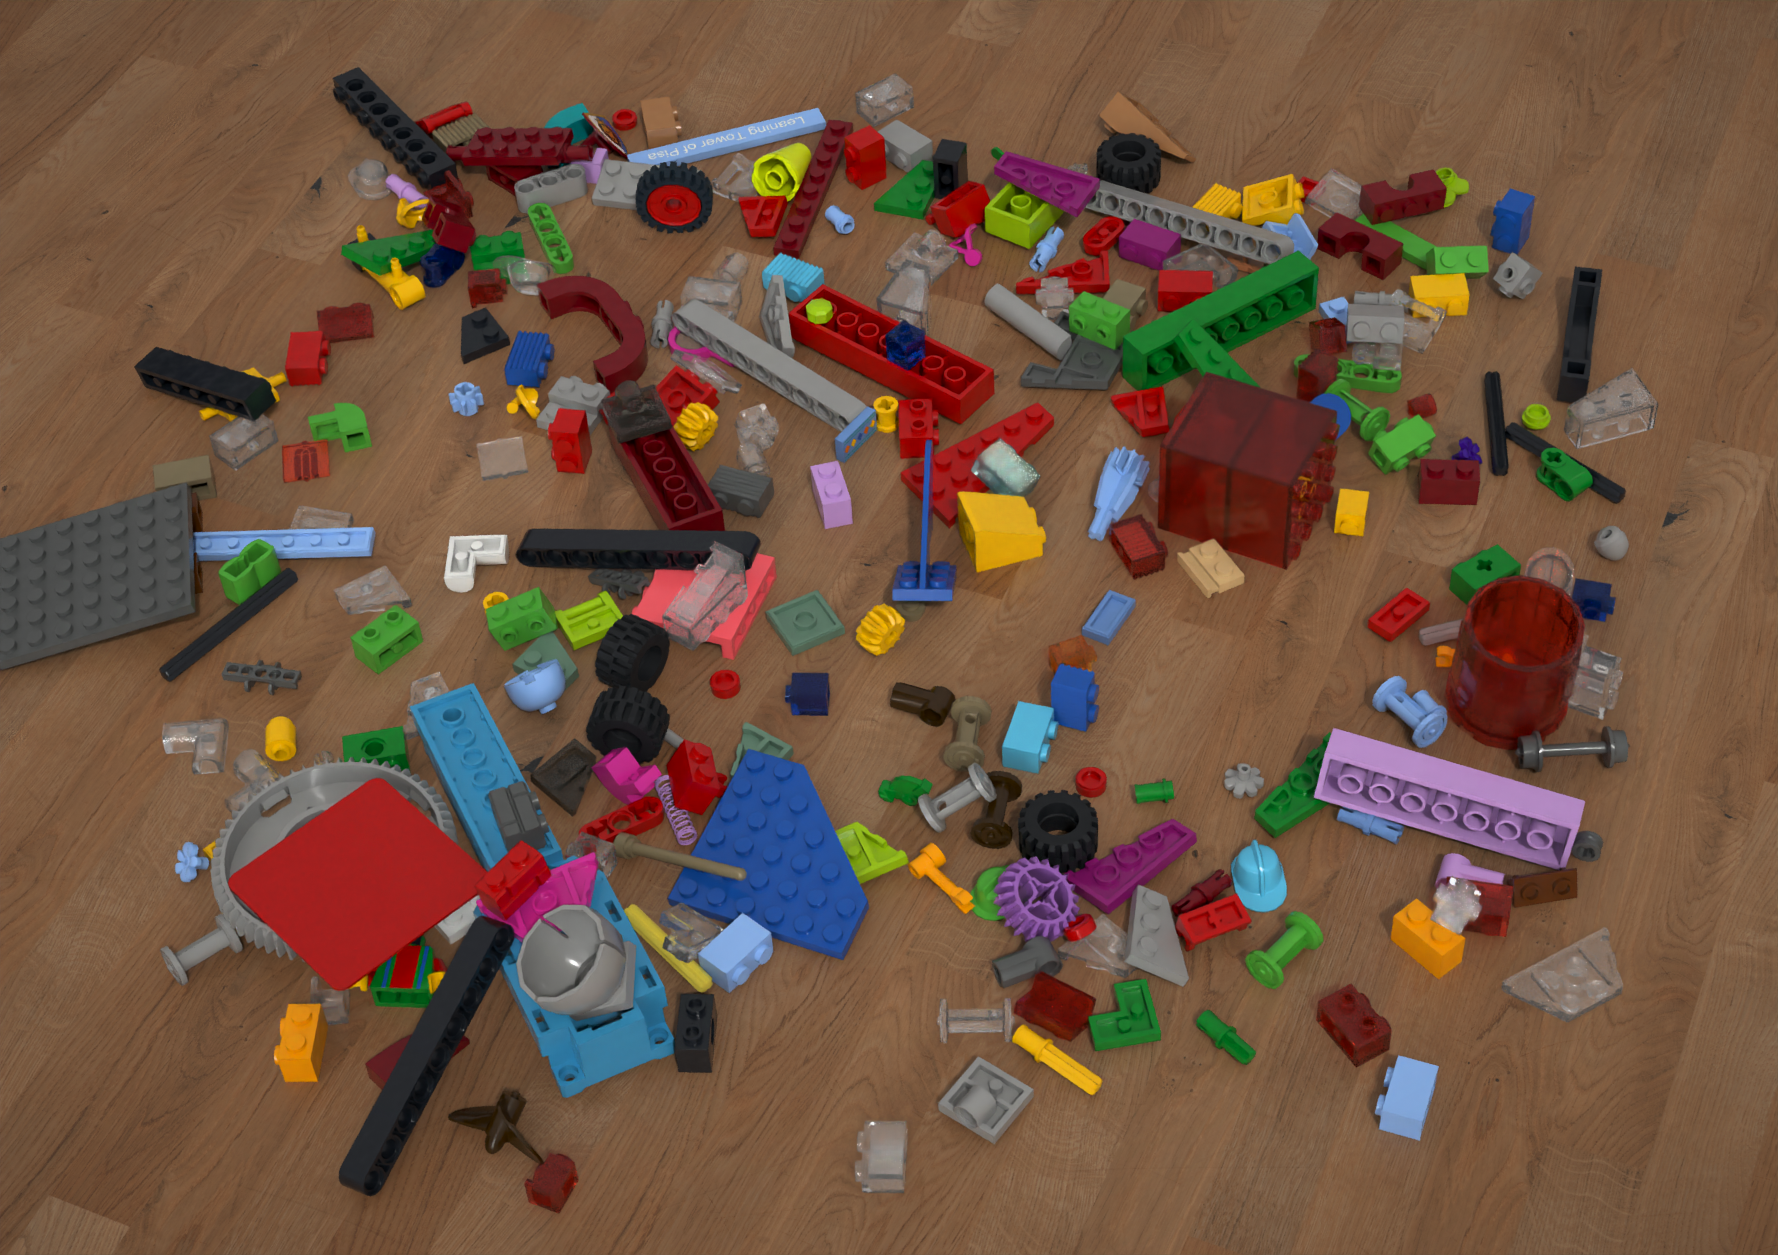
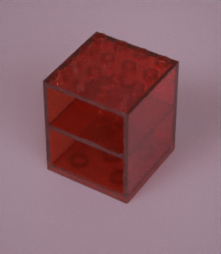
[1158,372,1340,570]

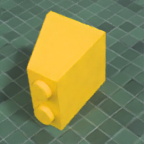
[957,491,1046,572]

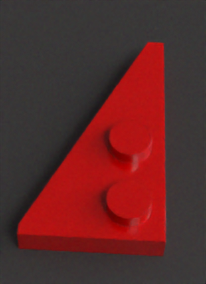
[1016,251,1110,294]

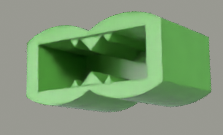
[218,539,281,605]

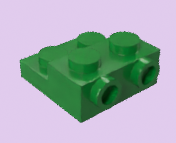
[470,231,529,289]

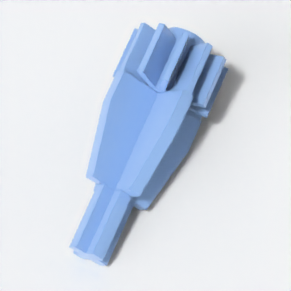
[1088,447,1150,541]

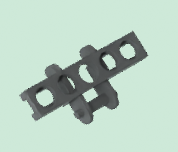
[588,568,650,599]
[222,660,302,695]

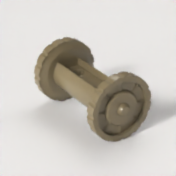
[943,696,992,772]

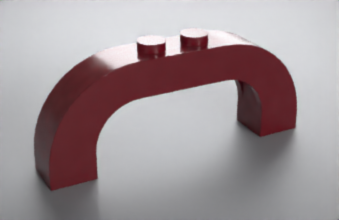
[537,276,648,394]

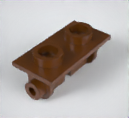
[1507,867,1577,908]

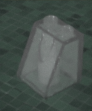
[876,259,932,337]

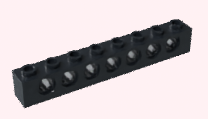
[333,67,459,195]

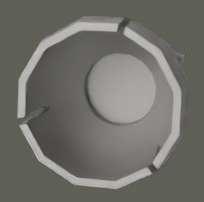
[516,905,636,1021]

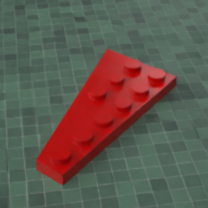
[901,402,1054,529]

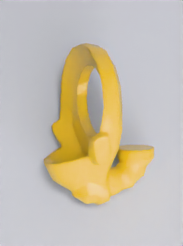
[396,198,429,229]
[506,384,540,419]

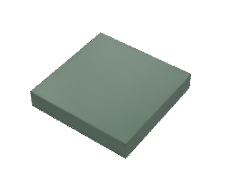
[765,590,845,656]

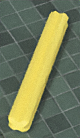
[624,904,713,993]

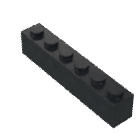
[134,347,276,421]

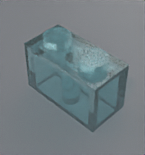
[971,438,1041,498]

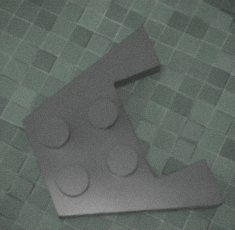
[1021,311,1123,390]

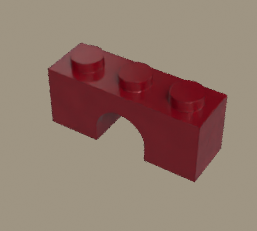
[1359,170,1447,225]
[422,196,476,253]
[1317,212,1403,280]

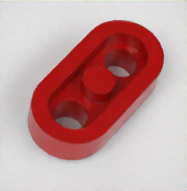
[1083,216,1124,256]

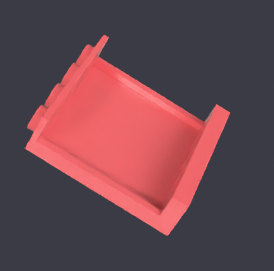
[631,553,777,660]

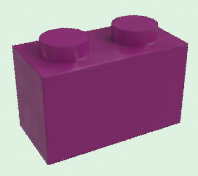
[1119,219,1181,270]

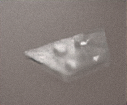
[1501,927,1623,1023]

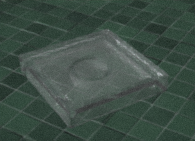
[1305,168,1363,220]

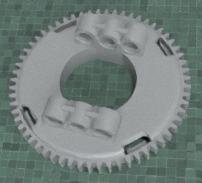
[210,757,459,962]

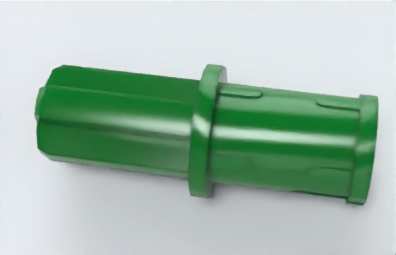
[1196,1010,1256,1065]

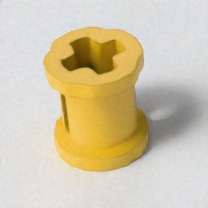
[873,396,899,433]

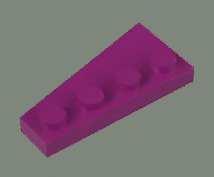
[994,151,1100,217]
[1062,819,1197,915]

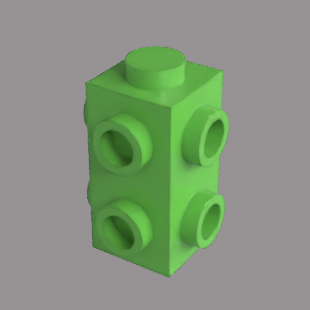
[1368,414,1436,475]

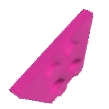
[476,852,599,943]

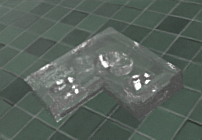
[659,903,724,963]

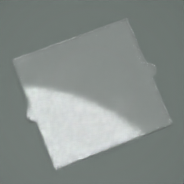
[477,436,528,481]

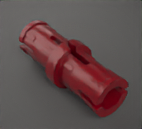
[1172,869,1232,917]

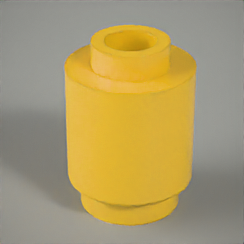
[265,716,296,761]

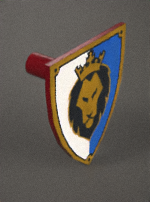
[580,112,628,159]

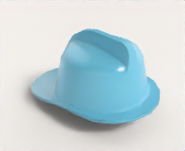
[1231,840,1287,913]

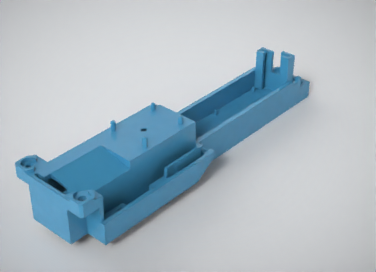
[410,683,675,1098]

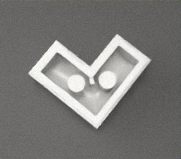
[444,535,509,593]

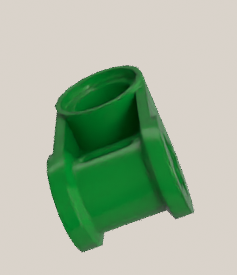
[1536,448,1593,501]

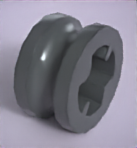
[1571,831,1603,862]

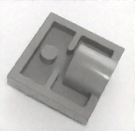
[938,1056,1034,1144]

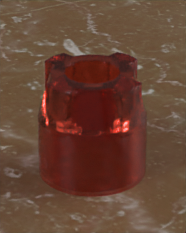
[1407,393,1437,419]

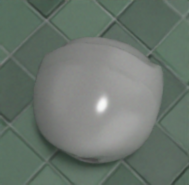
[1594,526,1629,561]

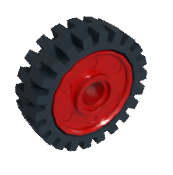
[636,161,713,234]

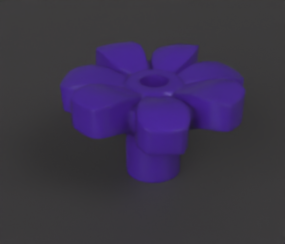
[1452,437,1482,469]

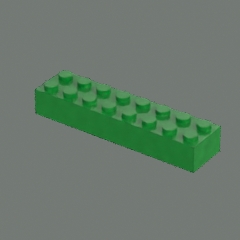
[1122,250,1319,391]

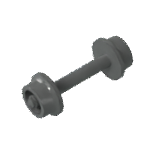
[1514,726,1630,772]

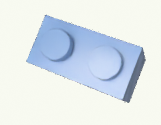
[698,913,774,993]
[1375,1055,1439,1141]

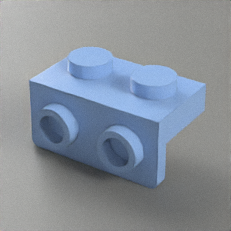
[1262,213,1318,260]

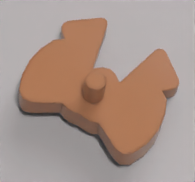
[1226,253,1265,273]

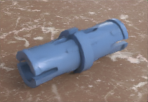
[1337,806,1404,844]

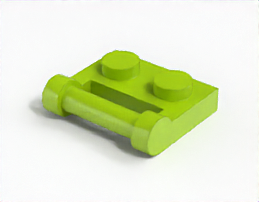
[555,590,623,650]

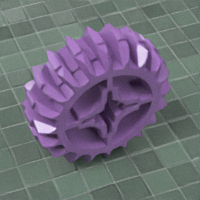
[993,856,1080,942]

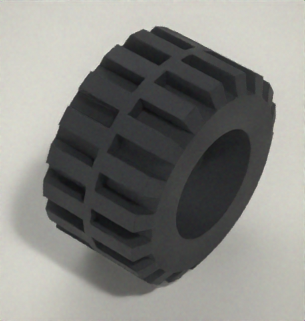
[1096,133,1161,193]
[595,614,670,692]
[586,686,670,764]
[1018,790,1098,874]

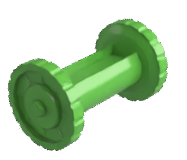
[1324,379,1390,441]
[1245,911,1324,989]

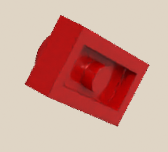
[1368,588,1430,642]

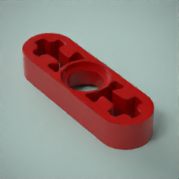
[579,796,665,854]

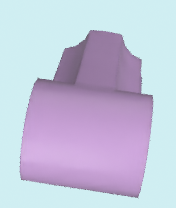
[1435,853,1505,901]

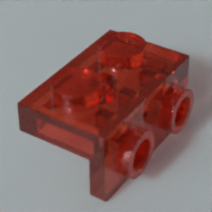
[1013,971,1096,1042]

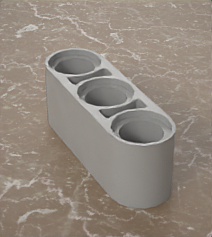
[514,164,588,213]

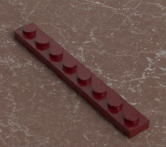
[773,120,854,259]

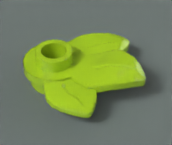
[1435,168,1469,208]

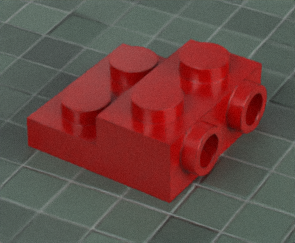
[643,365,720,426]

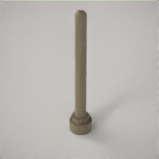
[613,832,747,881]

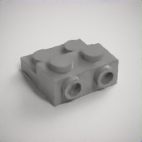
[536,376,610,435]

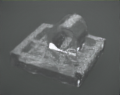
[885,229,958,288]

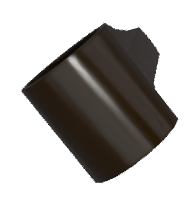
[890,682,956,727]

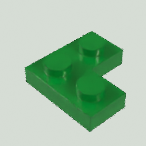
[1088,979,1161,1051]

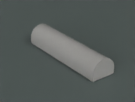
[984,283,1072,361]

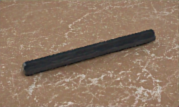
[159,568,298,682]

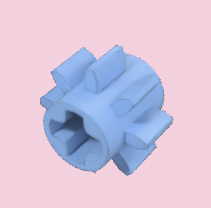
[449,382,484,416]

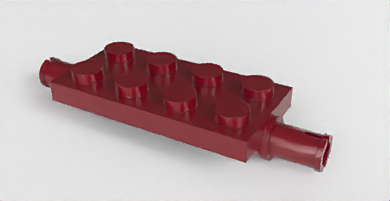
[446,127,594,166]

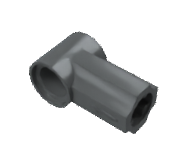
[992,936,1063,988]

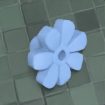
[175,842,209,882]

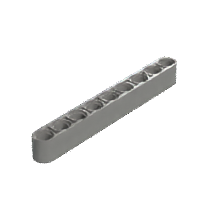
[1085,180,1294,264]
[672,299,867,432]

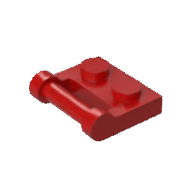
[414,101,473,134]

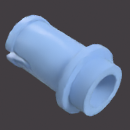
[825,205,855,234]
[1412,690,1448,718]

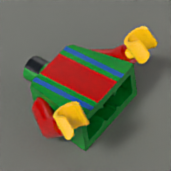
[348,936,447,1008]

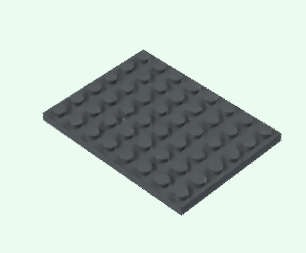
[0,482,196,670]

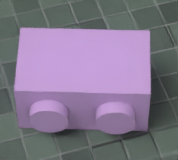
[810,461,853,529]

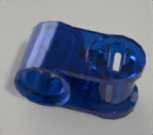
[420,243,465,288]

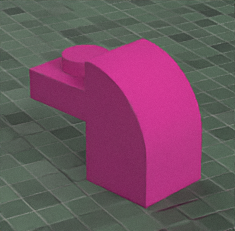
[591,747,662,804]

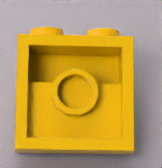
[1242,174,1304,226]

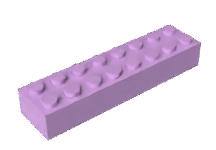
[1314,728,1585,870]

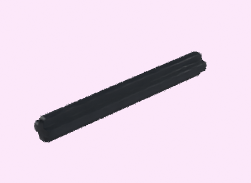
[1484,371,1509,476]
[1505,422,1626,503]

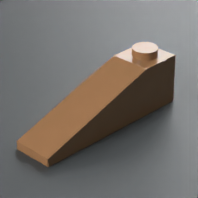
[1099,92,1196,163]

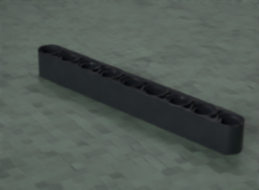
[516,528,761,571]
[339,916,515,1197]

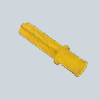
[1012,1024,1102,1095]

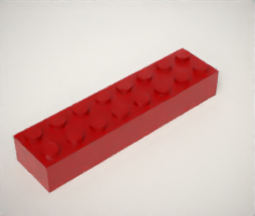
[788,284,995,424]

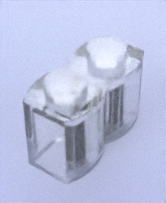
[855,1121,908,1193]

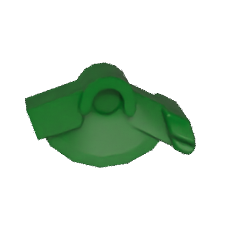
[878,775,933,806]

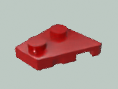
[738,195,788,238]
[1111,386,1170,437]

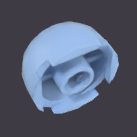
[504,659,566,714]

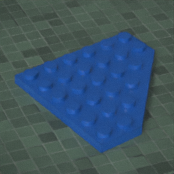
[667,749,869,960]

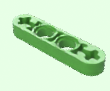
[528,203,574,274]
[1294,354,1402,393]

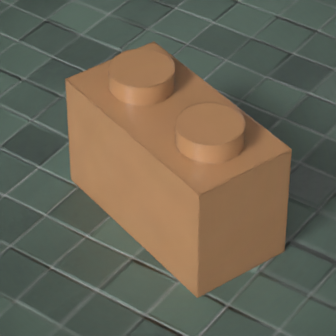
[640,96,682,149]

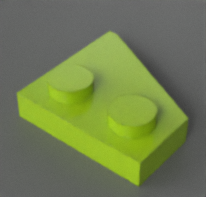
[835,822,909,884]

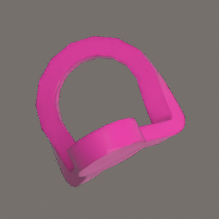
[947,223,982,266]

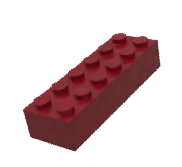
[608,404,725,531]

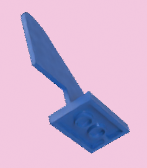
[892,440,957,601]

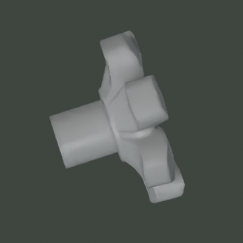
[1224,763,1264,799]

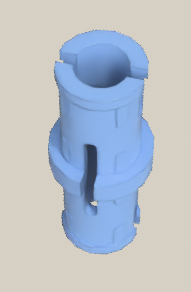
[1029,226,1064,272]

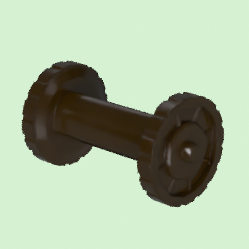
[970,771,1023,849]

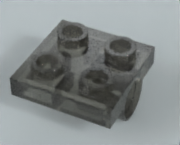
[601,380,672,444]

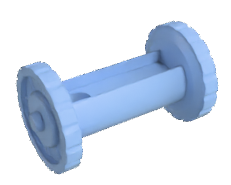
[1372,676,1448,748]

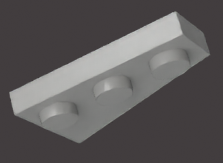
[759,275,795,358]
[1124,884,1189,987]

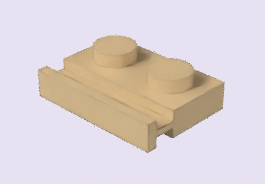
[1177,538,1245,598]

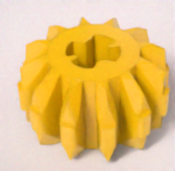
[673,402,718,451]
[856,603,905,656]

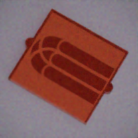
[282,439,330,483]

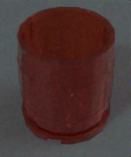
[1444,575,1585,750]

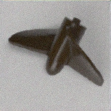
[448,1090,544,1166]

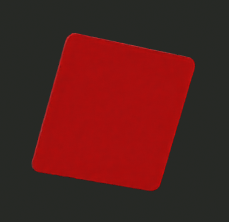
[228,778,487,991]

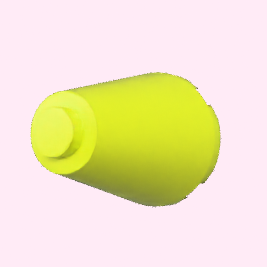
[752,143,812,202]

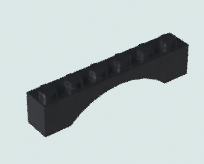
[1557,266,1602,404]

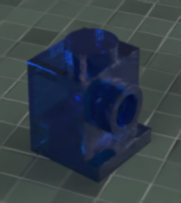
[1568,578,1616,622]

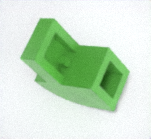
[308,403,372,452]

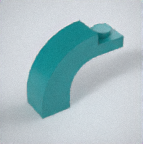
[544,103,594,169]

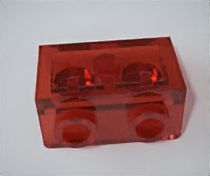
[423,170,474,218]
[317,303,375,343]

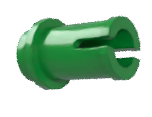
[1134,778,1174,804]

